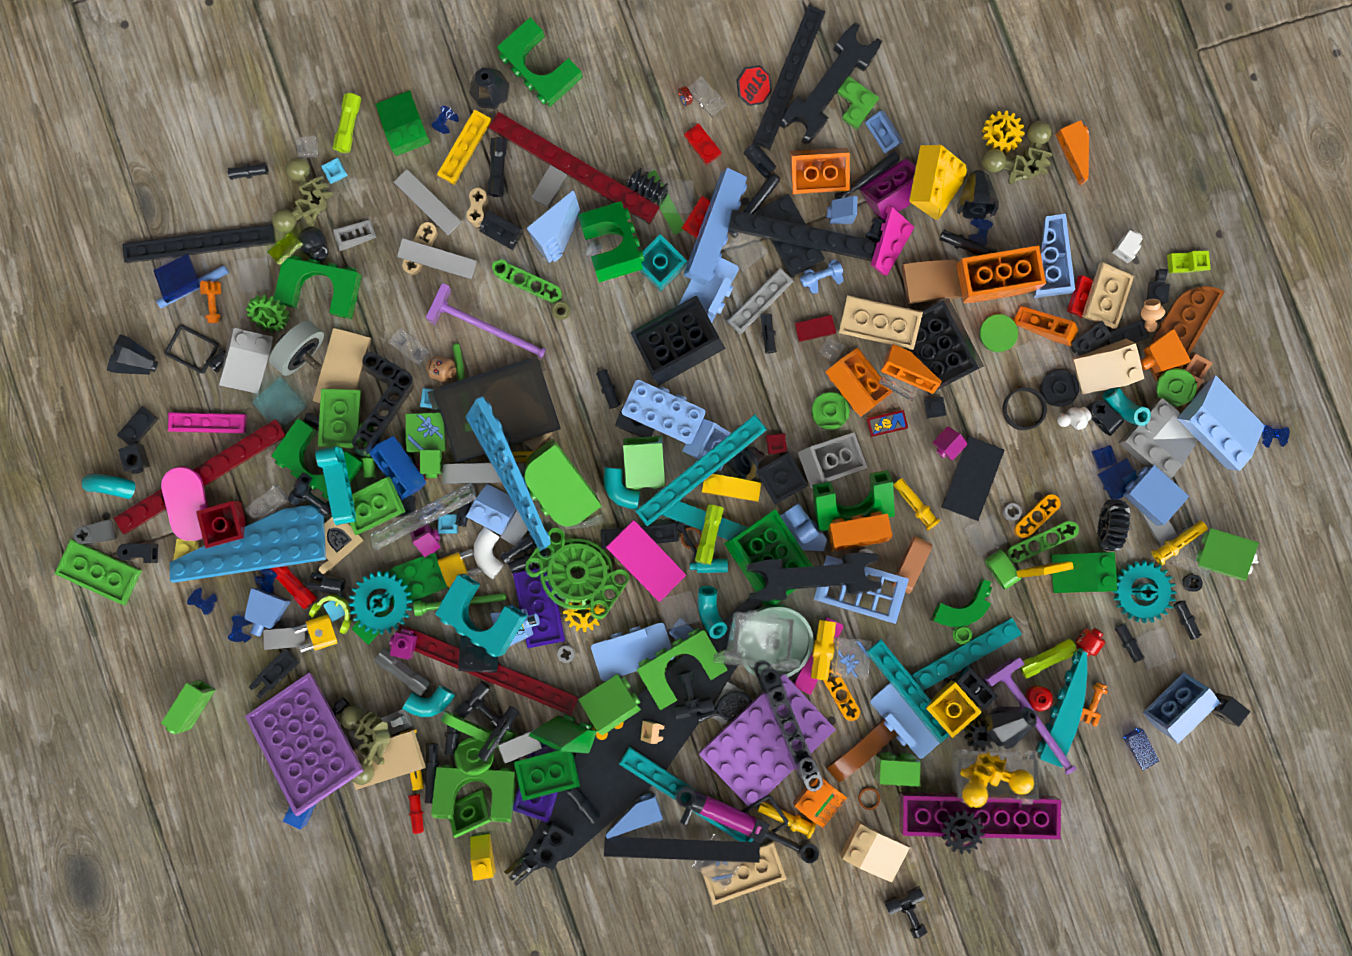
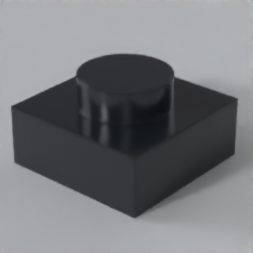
[923,397,946,419]

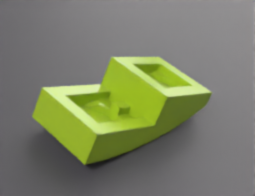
[1167,251,1211,274]

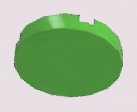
[979,314,1018,353]
[1156,368,1197,407]
[811,392,850,430]
[454,737,494,775]

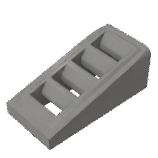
[333,219,376,251]

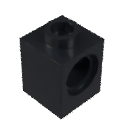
[118,444,150,474]

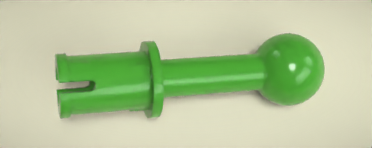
[359,422,376,477]

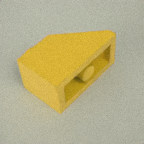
[470,834,496,881]

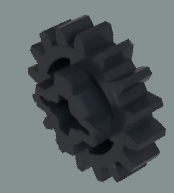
[940,809,985,855]

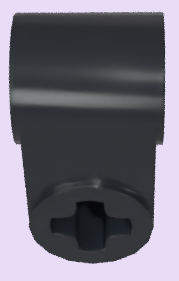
[1086,400,1124,436]

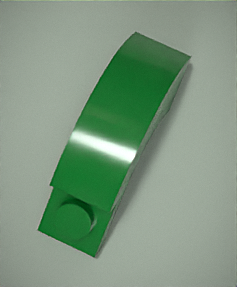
[931,579,992,627]

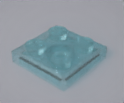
[252,377,307,427]

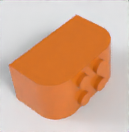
[956,246,1046,303]

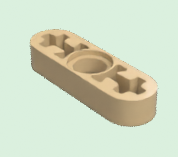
[402,222,437,275]

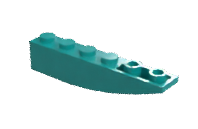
[1035,648,1087,768]

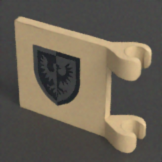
[319,517,364,574]

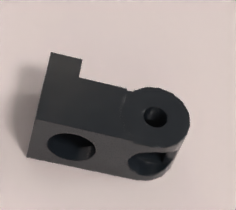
[117,544,159,563]

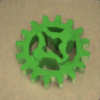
[246,294,290,332]

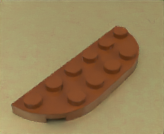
[1149,286,1225,382]

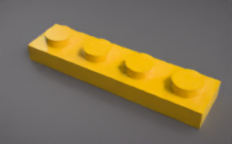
[437,109,492,185]

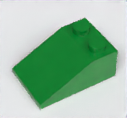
[375,91,431,156]
[1051,552,1117,593]
[529,714,597,753]

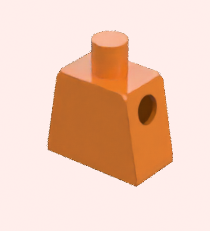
[1140,329,1191,373]

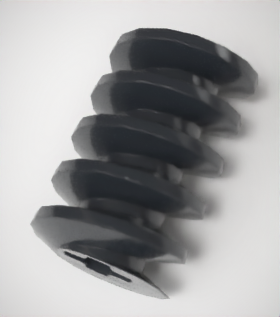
[626,168,668,206]

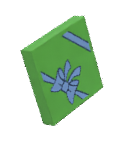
[406,413,446,453]

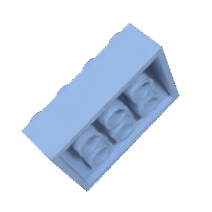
[527,191,581,263]
[1177,375,1265,471]

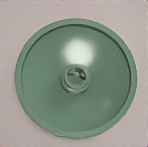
[736,604,813,677]

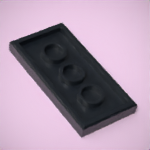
[941,436,1005,521]

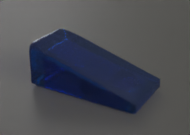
[1123,727,1159,771]

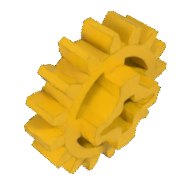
[982,111,1025,153]
[563,602,604,632]

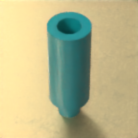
[690,559,728,573]

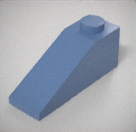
[606,793,663,839]

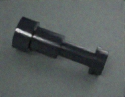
[499,533,537,564]

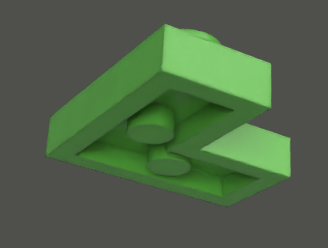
[837,77,879,130]

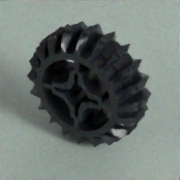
[1097,499,1131,551]

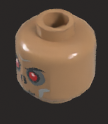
[426,355,456,383]

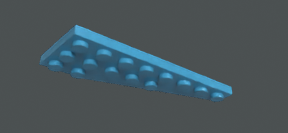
[466,397,551,551]
[170,504,326,583]

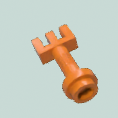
[200,280,222,323]
[1080,682,1108,727]

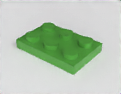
[318,389,361,448]
[350,477,406,536]

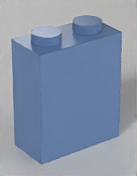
[1123,465,1189,526]

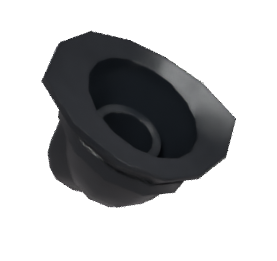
[727,445,765,480]

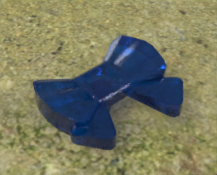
[431,106,459,134]
[968,218,993,246]
[1261,425,1290,448]
[255,569,278,593]
[187,588,217,615]
[228,615,252,643]

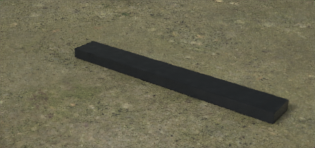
[753,5,826,150]
[122,224,276,264]
[604,836,760,863]

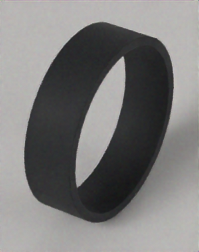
[1002,388,1047,430]

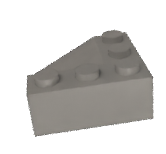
[1118,398,1198,479]

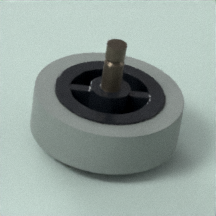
[269,320,324,376]

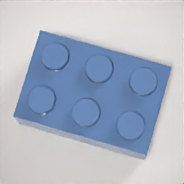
[1143,672,1220,744]

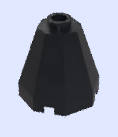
[469,68,510,110]
[957,170,999,220]
[107,334,159,375]
[986,707,1037,749]

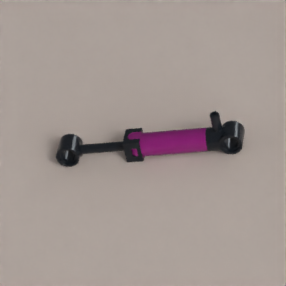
[674,785,819,864]

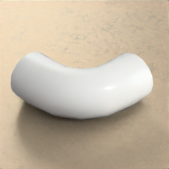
[473,526,504,580]

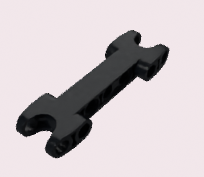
[780,22,882,145]
[746,553,882,601]
[754,660,823,791]

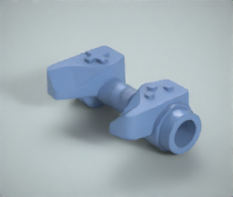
[800,259,844,294]

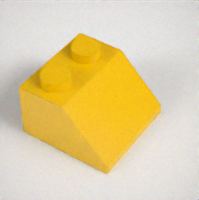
[926,680,981,738]

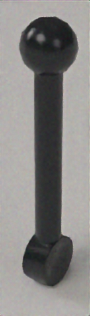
[677,523,697,558]

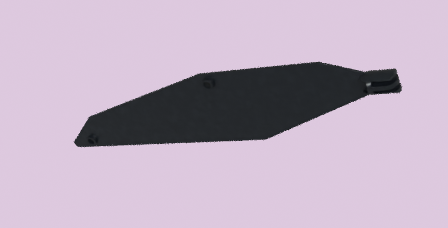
[504,597,760,886]

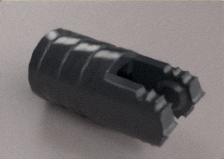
[743,142,777,178]
[307,572,345,595]

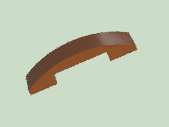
[826,718,897,783]

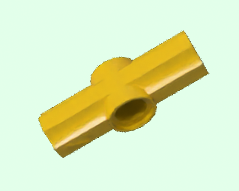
[811,620,836,681]

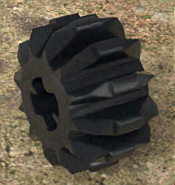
[964,718,995,752]

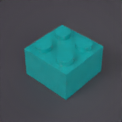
[640,234,687,292]

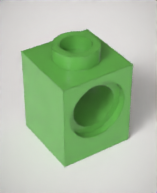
[420,450,442,478]

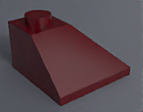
[196,501,246,549]

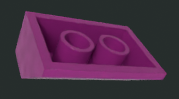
[859,159,916,221]

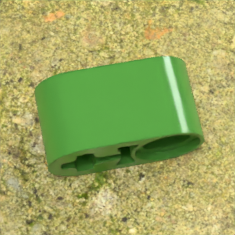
[984,549,1021,590]

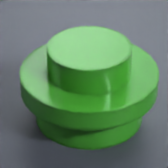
[952,626,972,644]

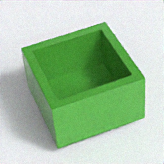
[874,752,921,786]

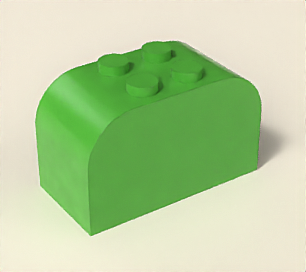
[523,438,602,526]

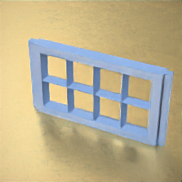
[814,555,909,624]

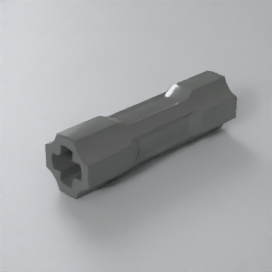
[374,648,431,696]

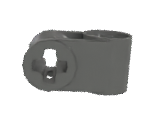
[73,520,116,544]

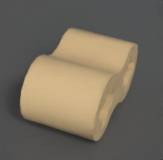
[467,188,489,228]

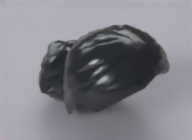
[297,227,329,262]

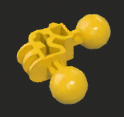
[960,752,1034,807]

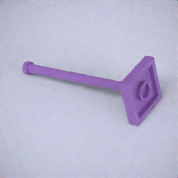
[426,283,546,359]
[981,658,1076,775]

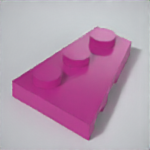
[871,206,915,276]

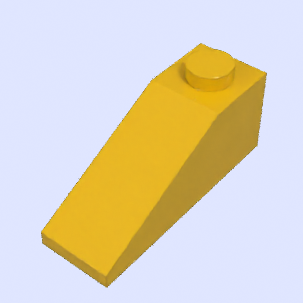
[702,474,761,502]

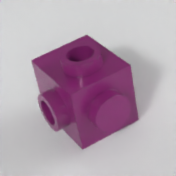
[932,426,967,461]
[410,522,441,557]
[389,629,418,660]

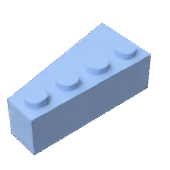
[1033,214,1075,298]

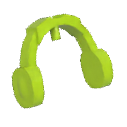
[309,594,352,634]

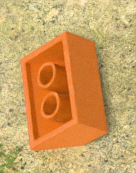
[790,148,850,194]
[825,348,893,417]
[829,512,892,552]

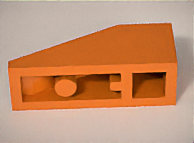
[1055,120,1089,186]
[1014,306,1078,346]
[881,344,941,394]

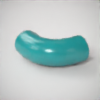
[1102,387,1151,426]
[603,467,640,510]
[82,473,136,499]
[698,586,727,639]
[402,685,456,717]

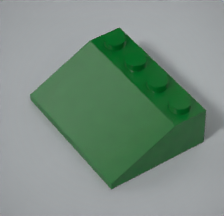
[724,509,813,606]

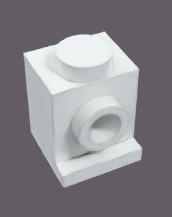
[1112,230,1143,263]

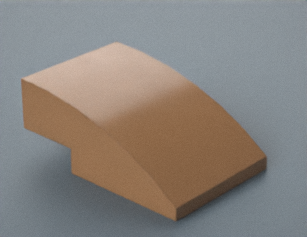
[901,260,962,305]

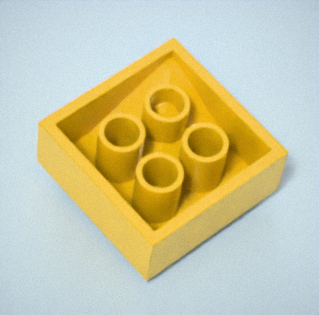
[909,145,967,220]

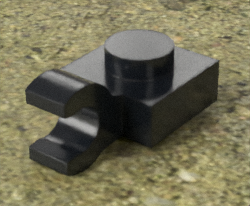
[1147,268,1170,304]

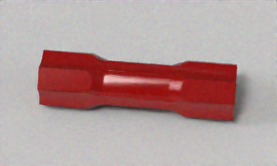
[267,566,317,609]

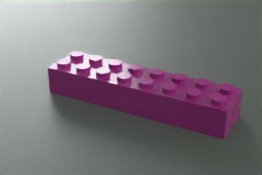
[899,792,1061,840]

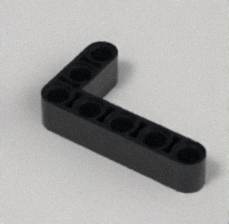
[352,352,414,456]

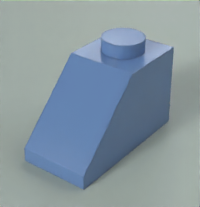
[826,196,857,224]

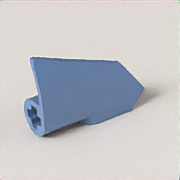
[780,503,827,551]

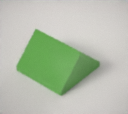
[450,789,492,838]

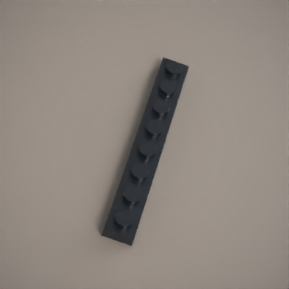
[728,210,878,261]

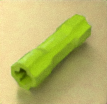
[333,93,362,153]
[695,504,724,565]
[1019,639,1078,679]

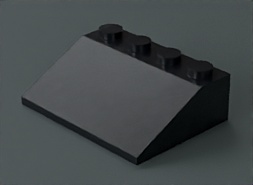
[630,295,726,386]
[905,299,984,394]

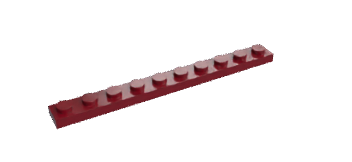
[489,112,660,224]
[114,419,286,535]
[397,624,579,715]

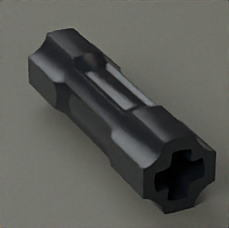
[487,137,507,198]

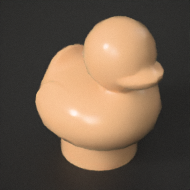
[1140,299,1165,333]

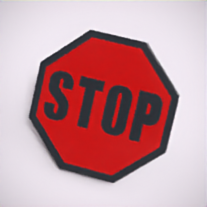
[736,65,772,106]

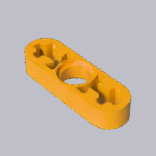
[1014,494,1061,538]
[823,669,860,721]

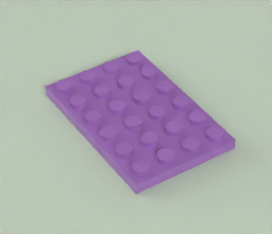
[245,673,364,816]
[698,673,836,810]

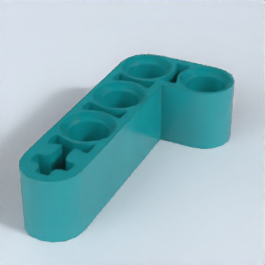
[316,446,356,526]

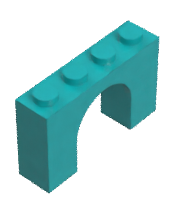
[435,574,527,657]

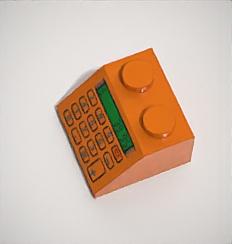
[793,776,847,828]

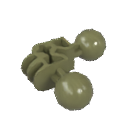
[982,121,1053,184]
[272,157,333,233]
[340,706,390,785]

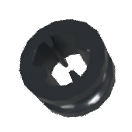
[1182,575,1203,592]

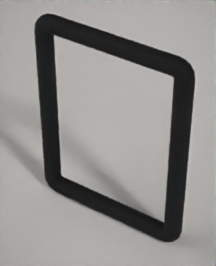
[165,325,219,374]
[741,795,788,842]

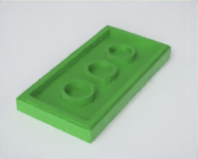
[54,539,142,605]

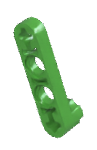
[492,259,562,303]
[1007,521,1079,563]
[441,711,517,749]

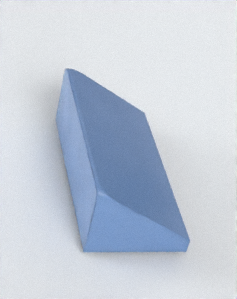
[865,111,904,154]

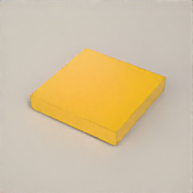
[1016,561,1074,578]

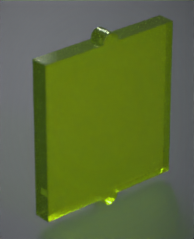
[267,232,303,265]

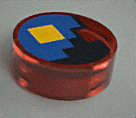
[678,86,693,106]

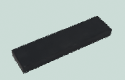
[600,522,678,549]

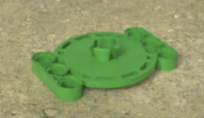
[525,528,629,619]

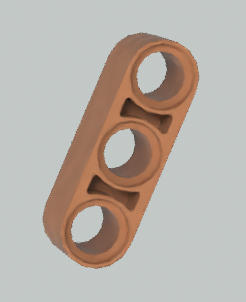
[891,536,933,594]

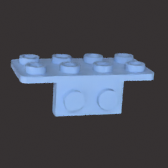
[679,258,739,322]
[622,380,706,444]
[591,623,674,681]
[870,683,939,759]

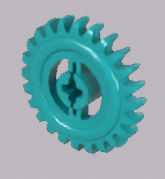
[1112,560,1177,624]
[348,571,413,635]

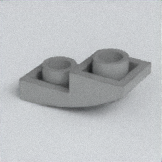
[263,628,305,650]

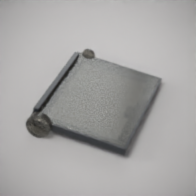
[428,357,561,463]

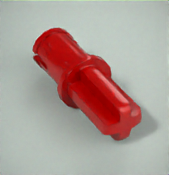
[408,794,424,834]

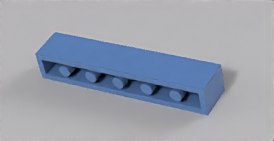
[683,168,747,285]

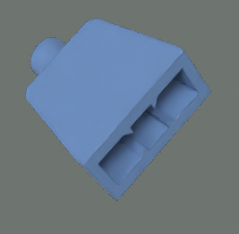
[245,588,291,636]

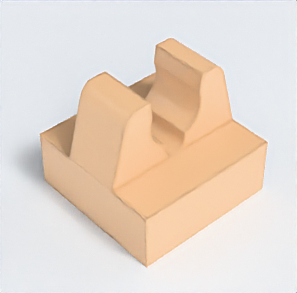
[641,721,664,744]

